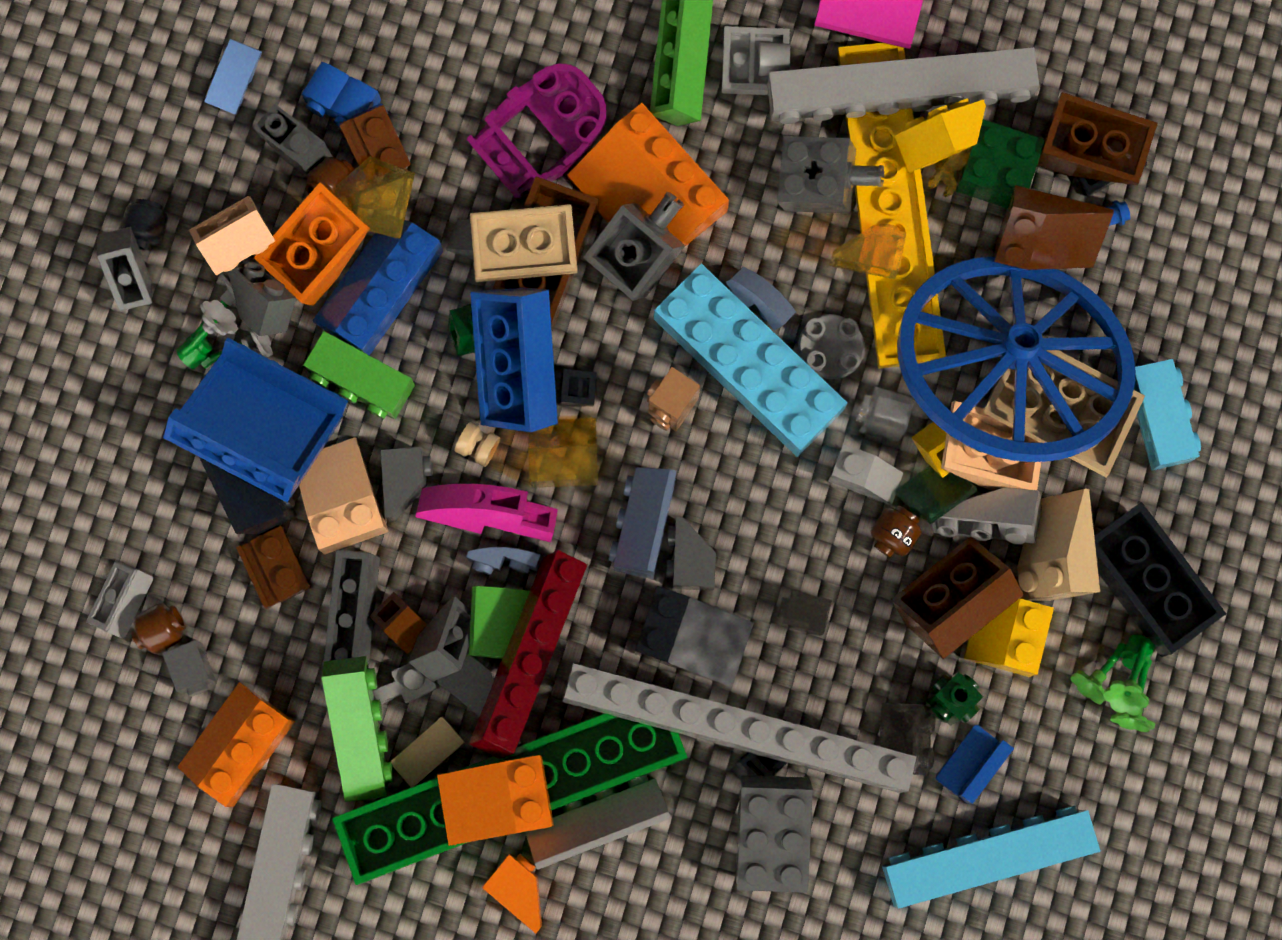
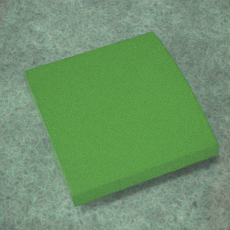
[469,586,530,659]

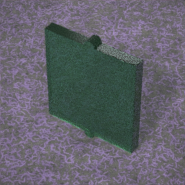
[895,466,977,524]

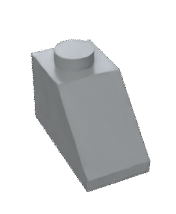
[828,444,903,505]

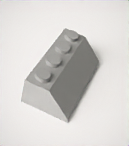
[525,774,671,870]

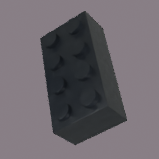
[1094,502,1227,657]

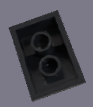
[635,586,754,688]

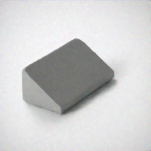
[86,560,153,638]

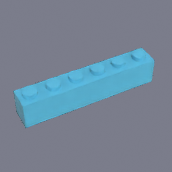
[882,805,1101,909]

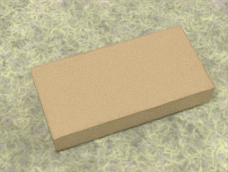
[391,716,466,788]

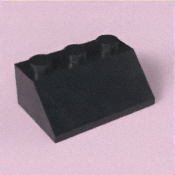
[199,457,297,535]

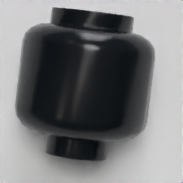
[120,199,168,251]

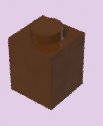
[369,592,427,654]

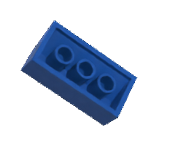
[312,214,443,356]
[470,288,558,432]

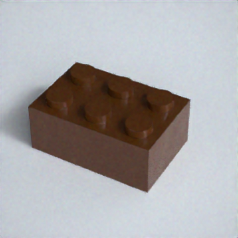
[891,536,1024,659]

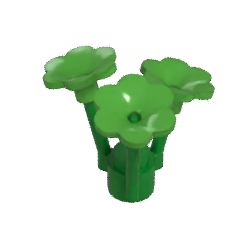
[1070,635,1155,732]

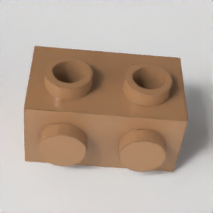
[647,367,700,431]

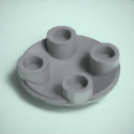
[798,314,865,379]

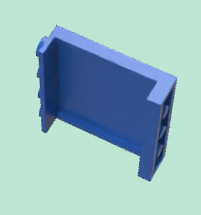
[163,338,348,503]

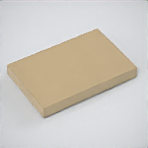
[470,205,577,282]

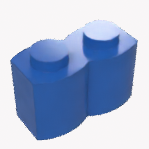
[301,62,381,127]

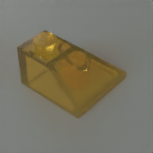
[334,157,415,238]

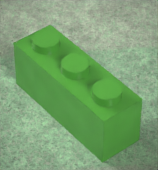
[303,331,415,420]

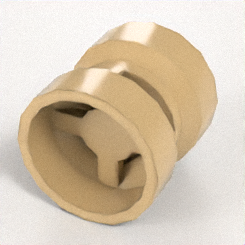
[455,422,500,467]

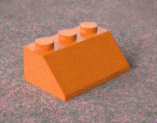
[178,682,295,807]

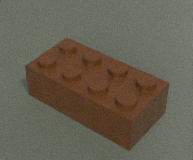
[492,176,599,331]

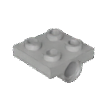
[722,26,790,95]

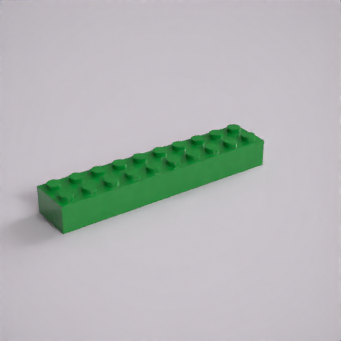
[332,713,688,885]

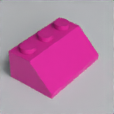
[814,0,923,49]

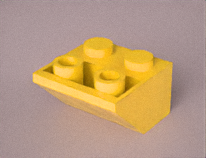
[894,98,986,173]

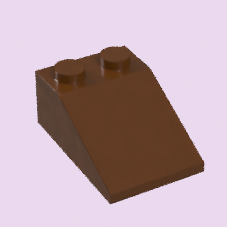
[1037,92,1158,186]
[994,185,1114,270]

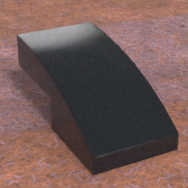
[554,369,597,407]

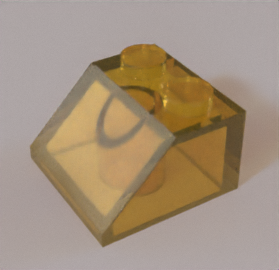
[528,418,599,488]

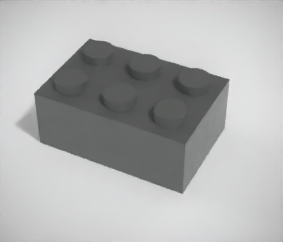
[736,775,813,893]

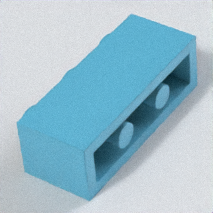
[1134,359,1201,471]

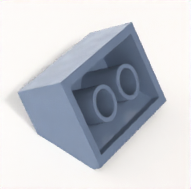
[608,467,677,580]

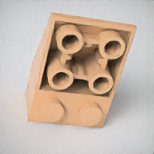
[189,196,275,275]

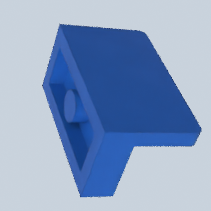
[935,725,1014,804]

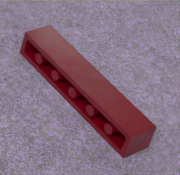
[469,550,588,759]

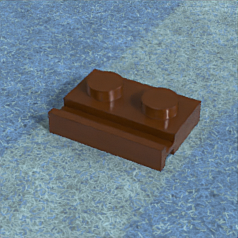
[338,103,411,185]
[236,526,311,610]

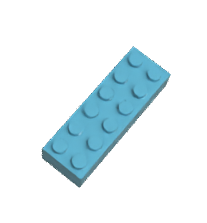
[654,263,848,457]

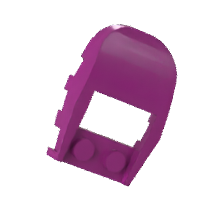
[466,64,606,201]

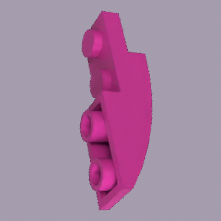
[415,484,558,542]

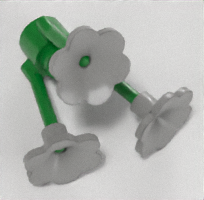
[176,273,273,369]

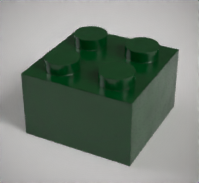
[956,119,1045,208]

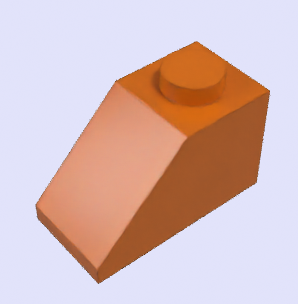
[482,853,542,933]

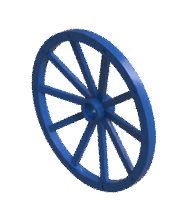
[897,257,1136,462]

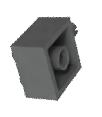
[777,136,884,214]
[583,192,685,301]

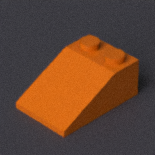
[254,182,370,306]
[437,755,554,846]

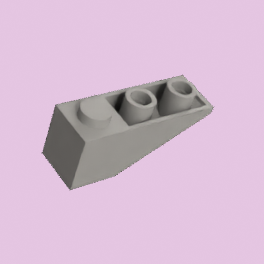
[930,487,1042,544]

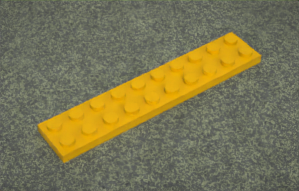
[837,43,946,369]

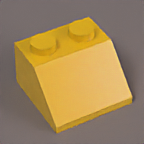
[963,598,1054,677]

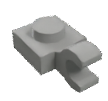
[373,663,437,705]

